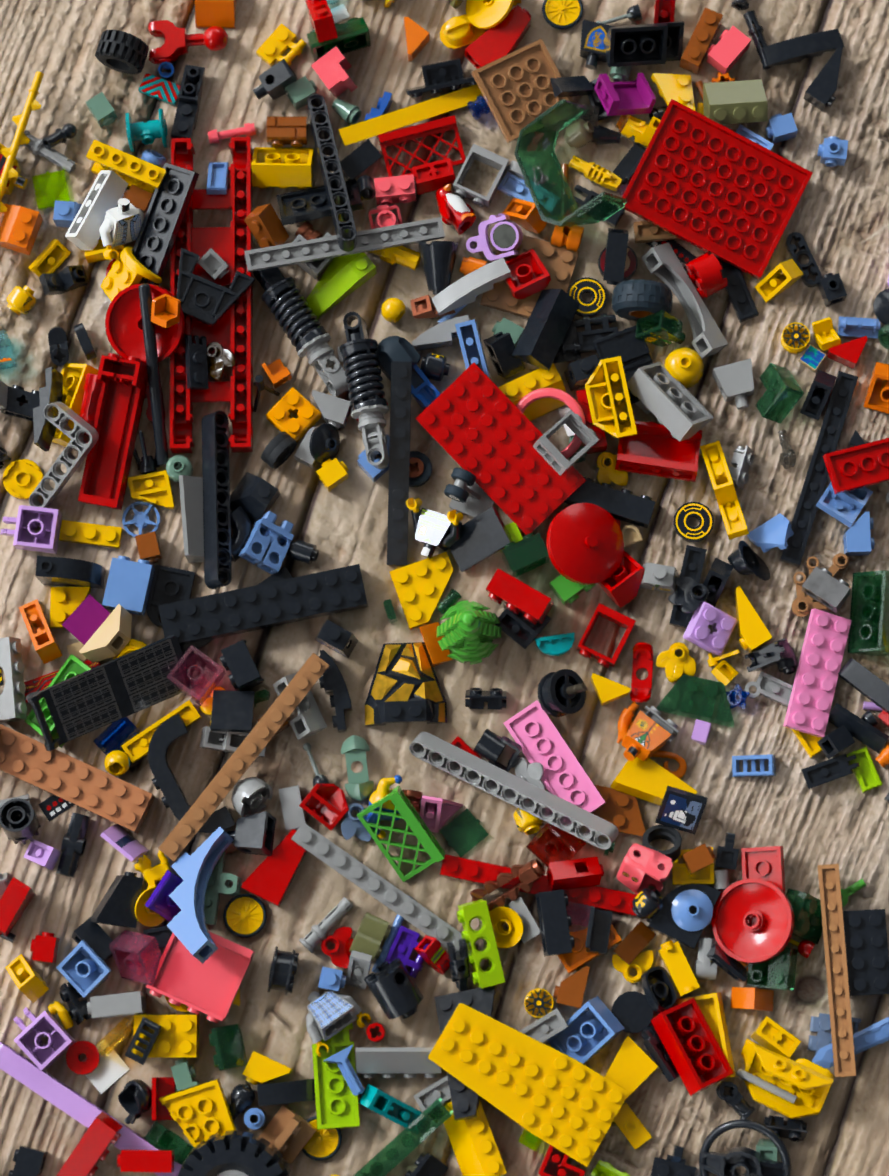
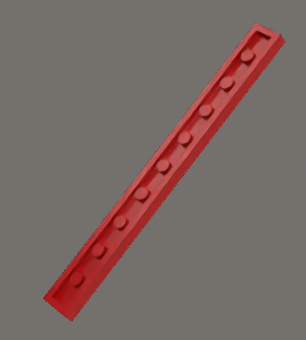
[440,854,638,917]

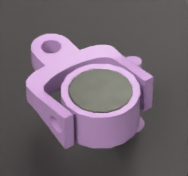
[466,213,523,261]

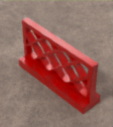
[378,115,466,177]

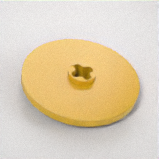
[466,0,514,29]

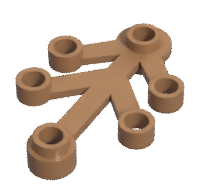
[791,553,851,617]

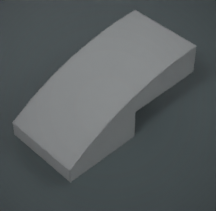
[278,785,306,830]

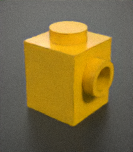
[316,458,349,491]

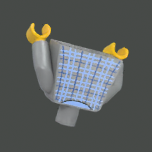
[306,990,371,1057]

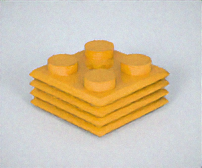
[266,387,322,442]

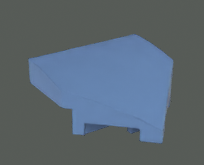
[747,513,794,553]

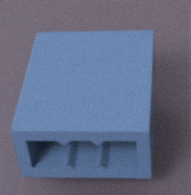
[102,556,155,616]

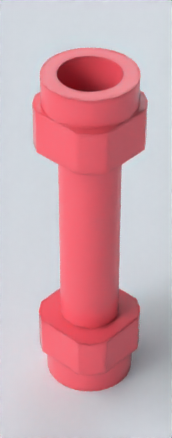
[207,123,256,144]

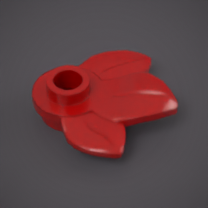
[321,927,354,969]

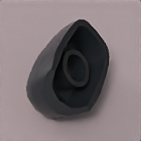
[641,966,679,1014]

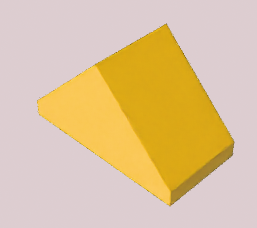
[590,673,631,706]

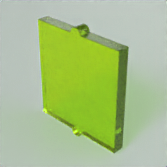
[32,170,70,210]

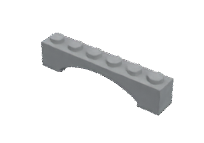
[641,242,728,359]

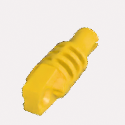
[569,155,622,192]

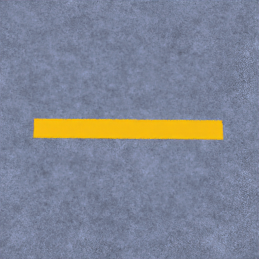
[338,85,485,146]

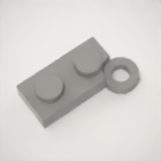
[744,671,793,707]

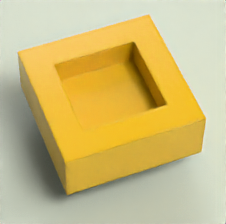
[711,659,738,686]

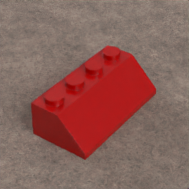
[651,998,734,1096]

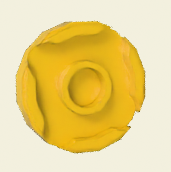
[3,459,44,499]

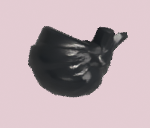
[118,1079,152,1124]

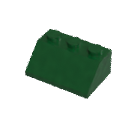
[307,17,371,62]

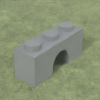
[273,673,327,740]

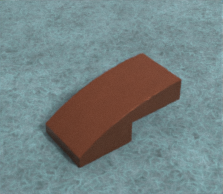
[410,295,455,319]

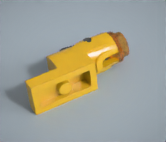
[615,115,660,149]

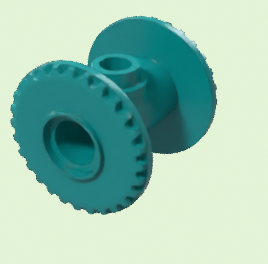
[125,108,168,152]

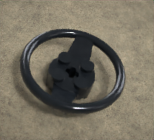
[699,1119,791,1176]

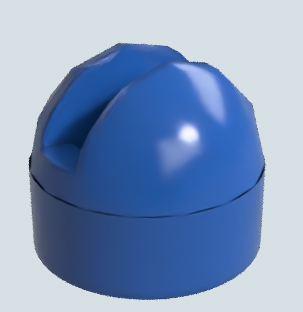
[158,62,175,78]

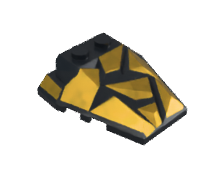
[365,642,447,726]

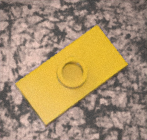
[614,1103,652,1150]

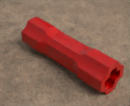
[79,373,102,436]

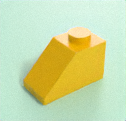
[755,259,804,303]
[5,954,49,1003]
[243,1051,292,1085]

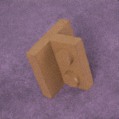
[258,1104,317,1164]

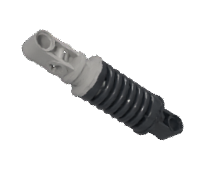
[253,267,348,397]
[339,312,389,469]

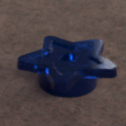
[726,683,750,709]

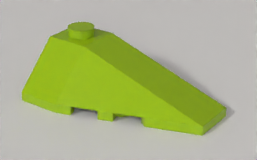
[305,252,377,320]

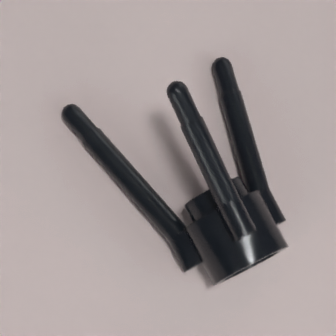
[133,430,160,474]

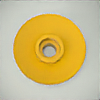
[135,886,166,927]
[489,907,524,948]

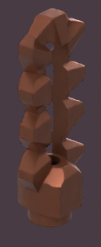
[470,859,545,912]

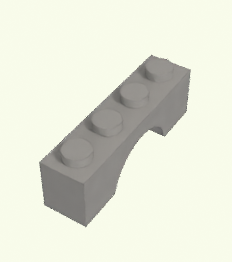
[0,637,27,723]

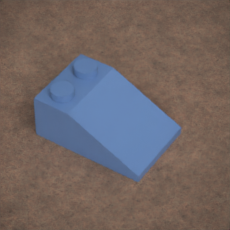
[547,996,625,1064]

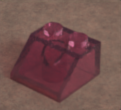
[167,645,226,706]
[109,930,161,985]

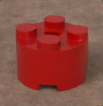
[686,251,728,299]

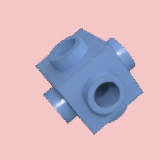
[817,136,848,167]

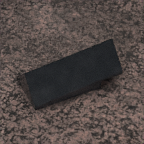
[603,21,684,67]
[512,289,580,371]

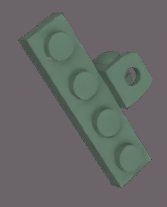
[204,849,242,925]

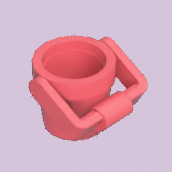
[368,204,403,229]

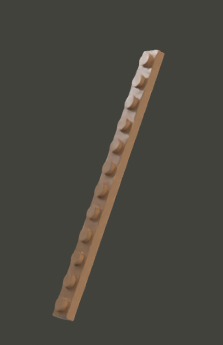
[158,653,330,862]

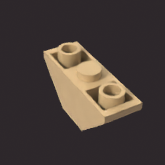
[79,604,132,663]

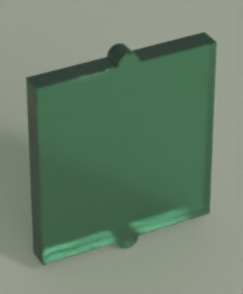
[439,809,489,857]

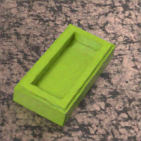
[847,746,882,793]

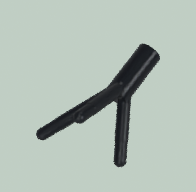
[253,375,280,412]

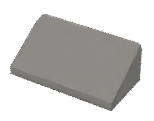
[504,896,541,944]

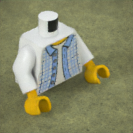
[99,198,145,260]

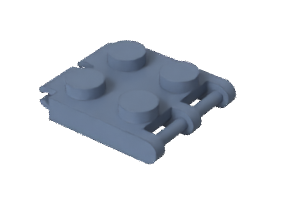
[808,1013,861,1061]

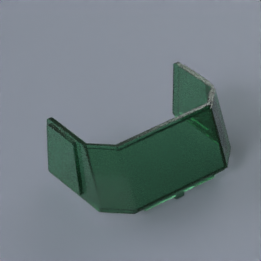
[514,99,627,227]

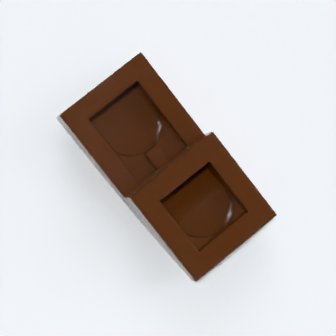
[613,921,656,965]

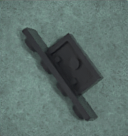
[406,58,477,98]

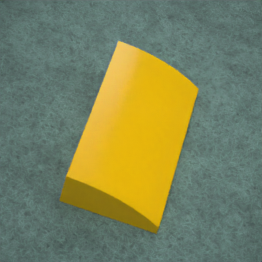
[677,992,736,1078]

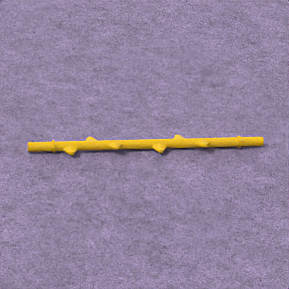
[0,71,44,213]

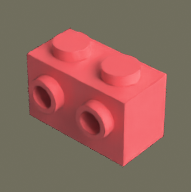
[707,26,751,74]
[374,174,416,205]

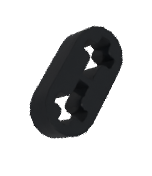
[73,323,97,361]

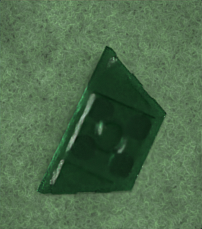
[656,674,734,728]

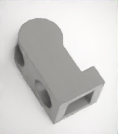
[294,427,317,469]

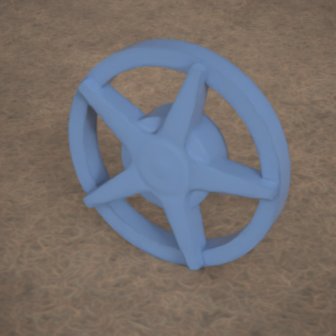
[122,501,160,538]

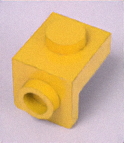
[812,317,841,351]

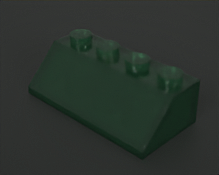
[848,570,889,656]

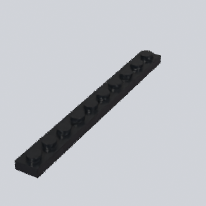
[387,361,412,565]
[780,371,858,566]

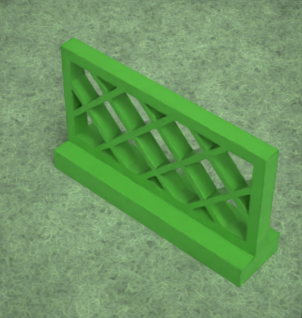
[357,786,445,882]

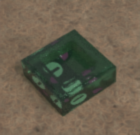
[383,599,397,623]

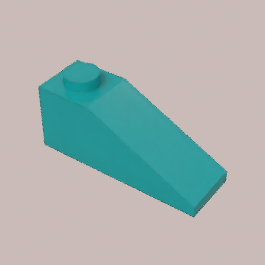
[358,1084,428,1134]

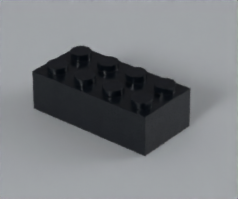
[843,909,889,996]

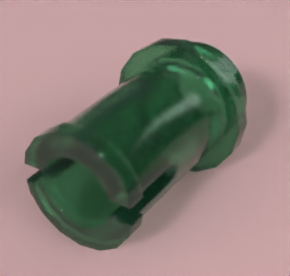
[436,589,462,615]

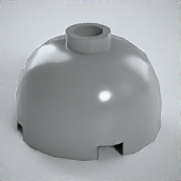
[231,777,273,817]

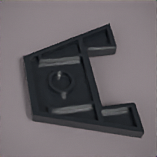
[176,248,255,326]

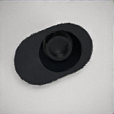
[728,541,770,581]

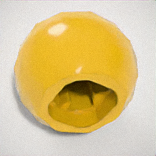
[381,298,406,323]
[104,750,130,776]

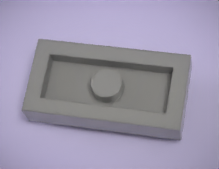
[345,950,372,989]

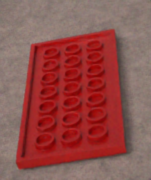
[415,363,586,536]

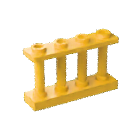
[86,140,166,193]

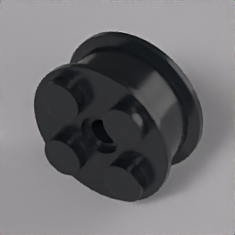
[267,946,299,996]

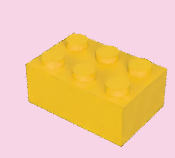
[133,1015,200,1058]

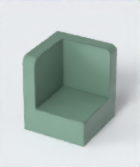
[756,1139,781,1162]

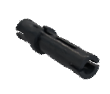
[743,10,774,70]

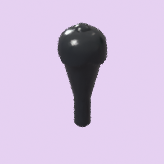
[229,1084,255,1121]

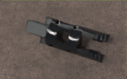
[447,938,470,992]

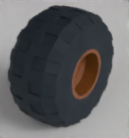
[612,279,673,322]

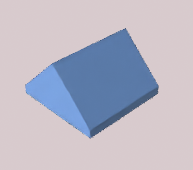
[56,939,111,998]

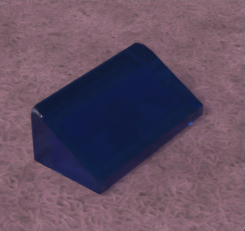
[93,717,140,756]

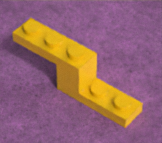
[700,441,749,540]

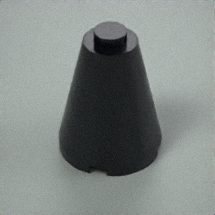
[418,241,458,295]

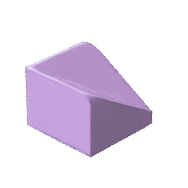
[691,719,711,745]

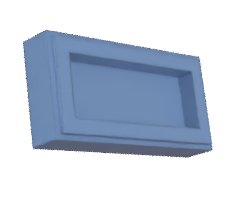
[206,162,229,195]

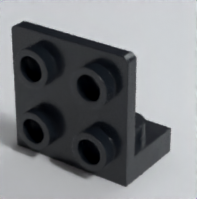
[405,1152,448,1176]

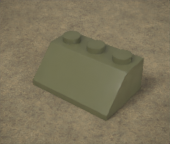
[703,79,768,124]

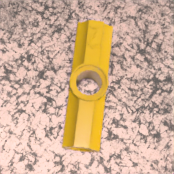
[368,246,421,271]

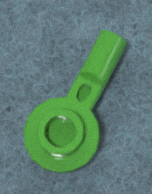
[841,879,866,908]

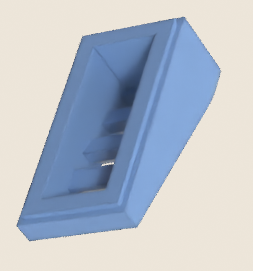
[732,754,776,777]

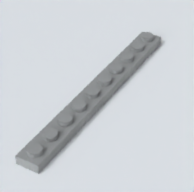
[244,217,445,272]
[291,822,468,952]

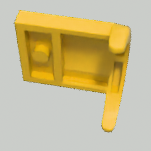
[100,247,162,301]

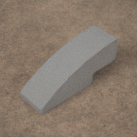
[412,315,470,351]
[199,726,266,757]

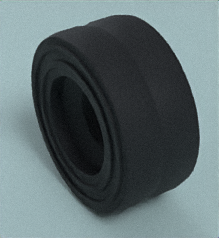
[261,432,297,469]

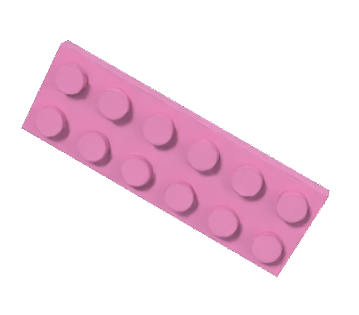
[784,608,852,738]
[504,700,606,813]

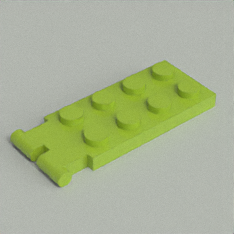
[312,1022,360,1130]

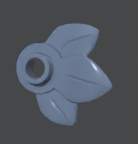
[341,803,381,842]

